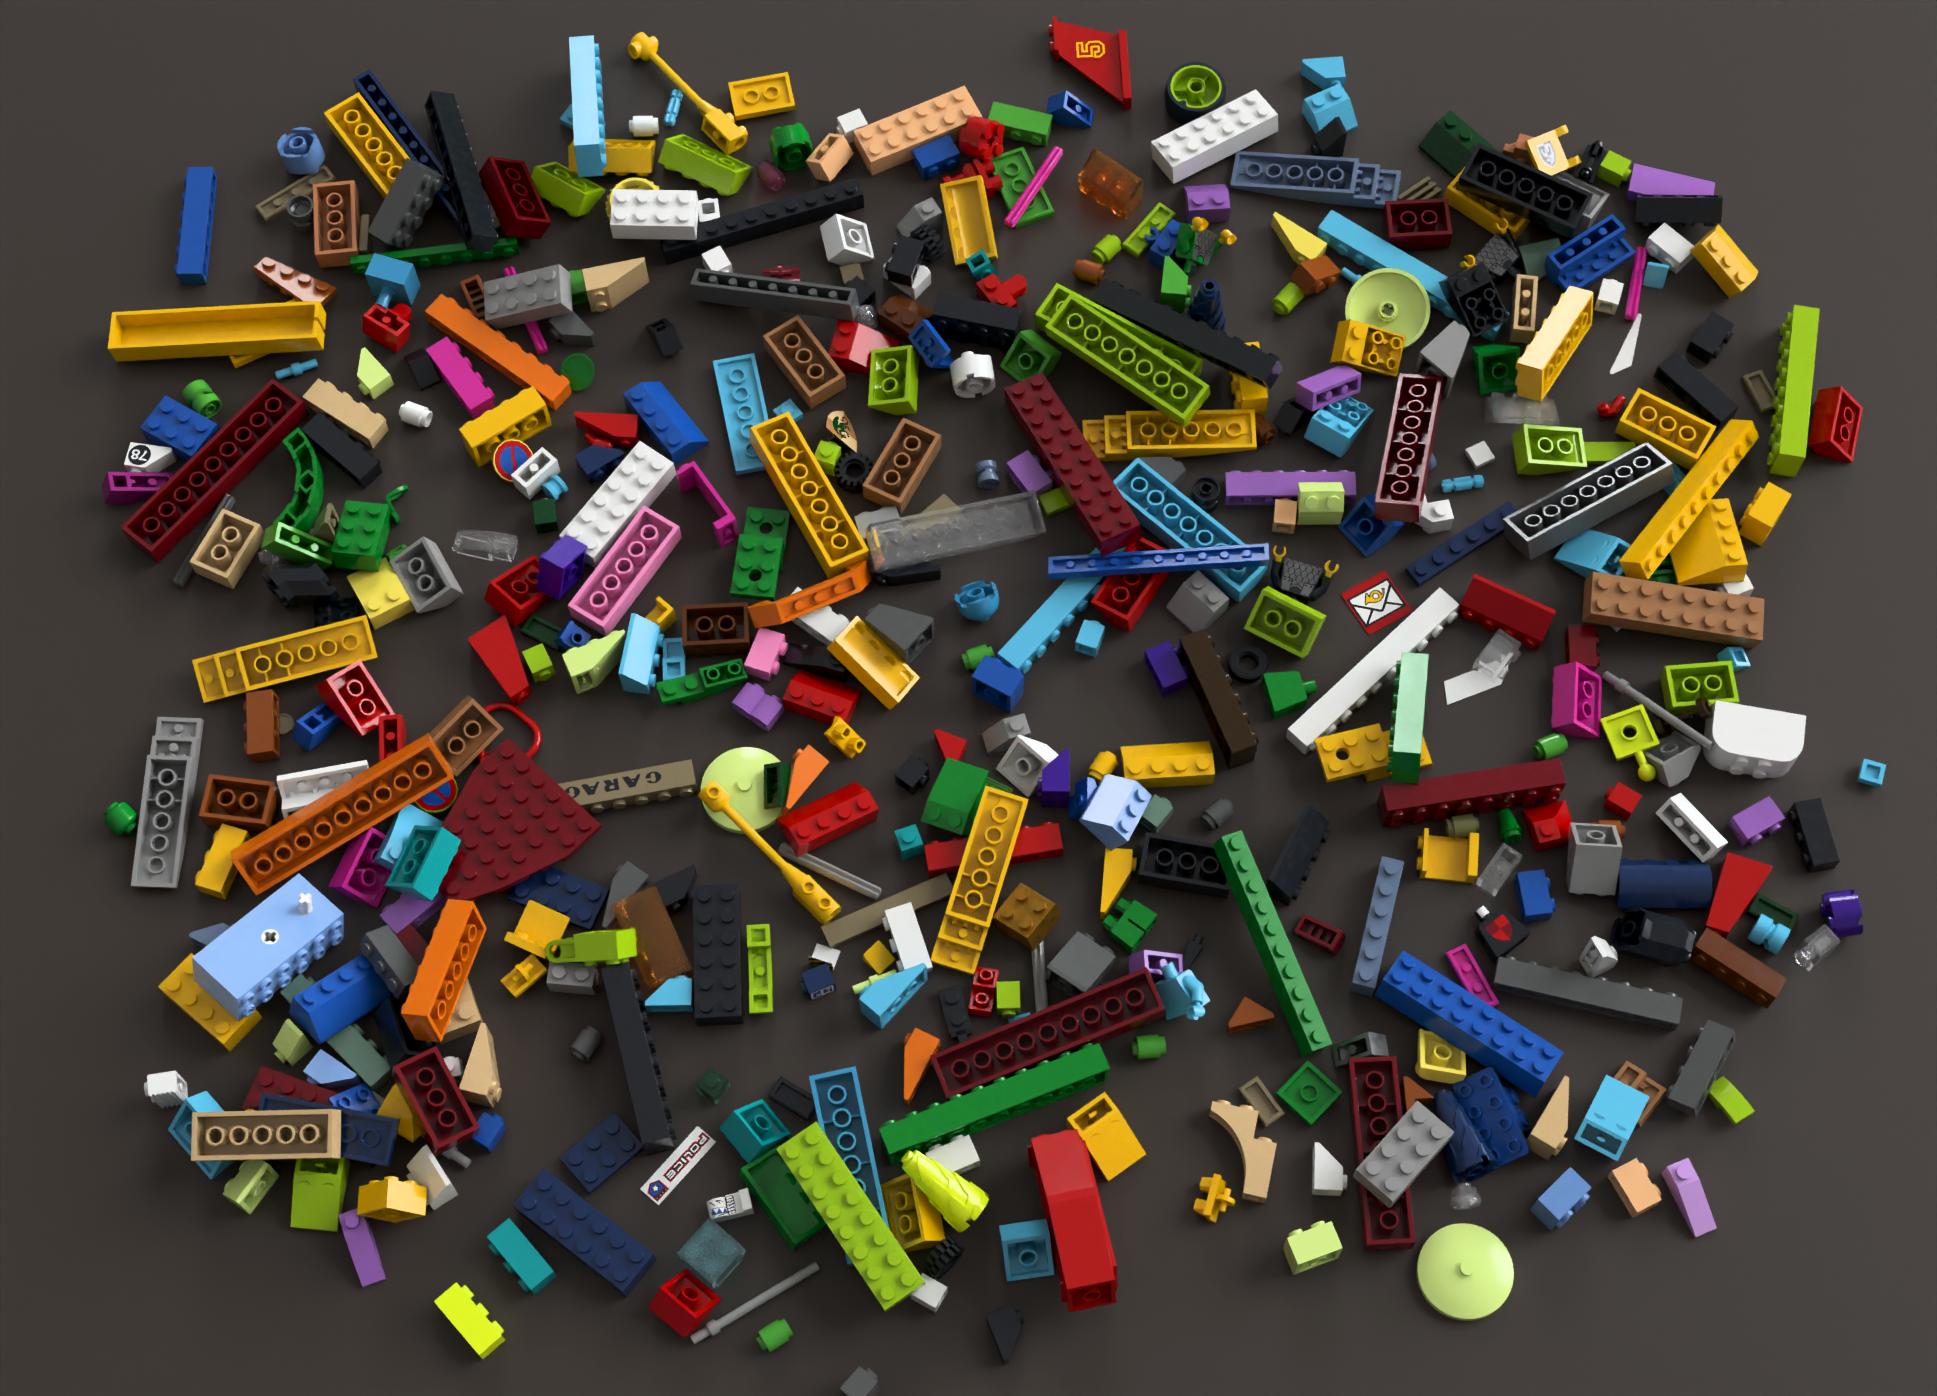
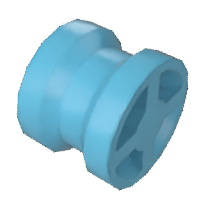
[541,474,568,501]

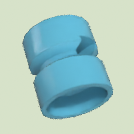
[1747,913,1791,955]

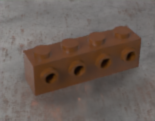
[1690,927,1787,1009]

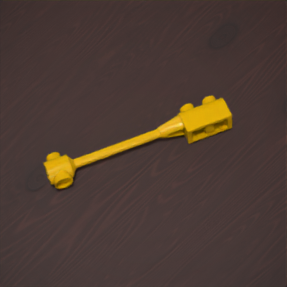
[628,32,748,155]
[698,781,841,925]

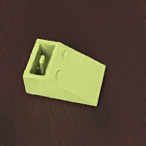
[562,629,626,694]

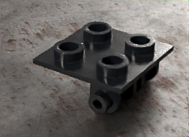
[314,596,358,628]

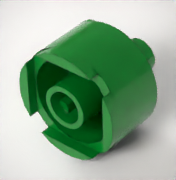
[769,123,814,172]

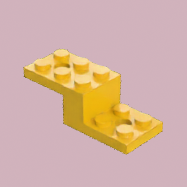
[1314,723,1432,782]

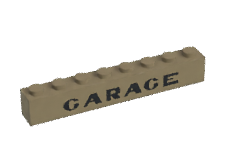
[558,759,698,813]

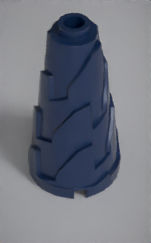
[1186,279,1226,332]
[1433,1089,1498,1184]

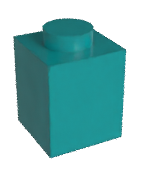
[894,824,924,860]

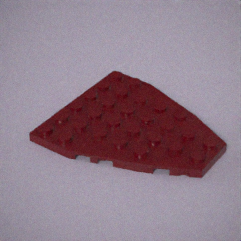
[438,738,602,901]

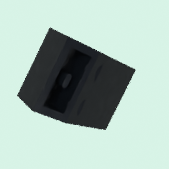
[1438,261,1510,338]

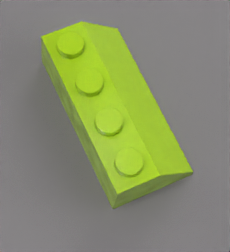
[658,134,753,196]

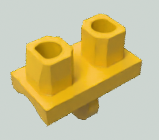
[824,716,866,759]
[500,953,548,998]
[1193,1174,1235,1223]

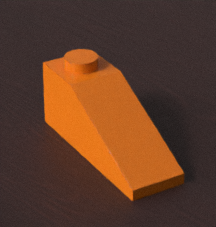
[780,745,829,815]
[903,1027,941,1107]

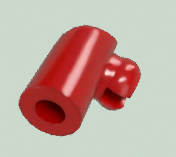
[1597,395,1626,418]
[584,432,614,449]

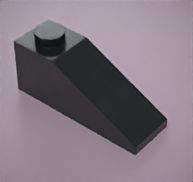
[871,549,942,586]
[782,643,849,683]

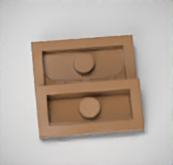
[1613,1061,1667,1128]

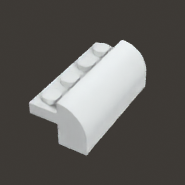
[277,760,369,819]

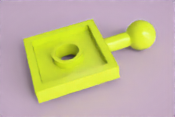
[1600,704,1660,782]

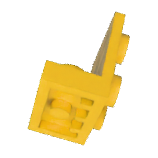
[504,900,570,959]

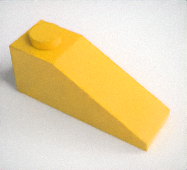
[1100,847,1137,920]

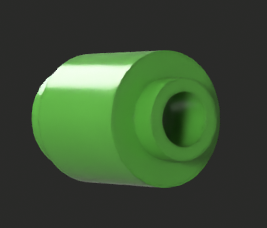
[961,644,995,671]
[1533,733,1568,761]
[1131,1034,1166,1060]
[756,1318,794,1352]

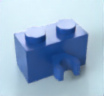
[1144,219,1180,270]

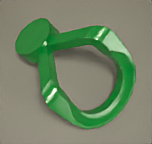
[386,485,409,524]

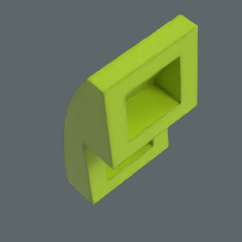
[1708,1076,1755,1125]

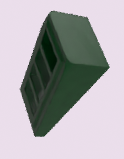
[764,762,791,810]

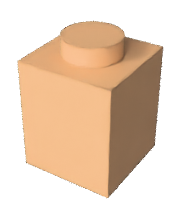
[1272,498,1297,534]

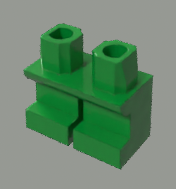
[1102,898,1158,954]

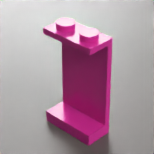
[676,461,739,549]

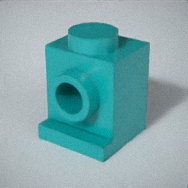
[965,249,998,281]

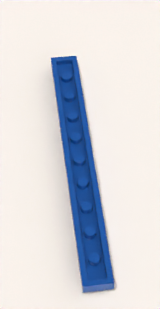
[1048,543,1270,579]

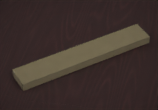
[821,873,953,949]

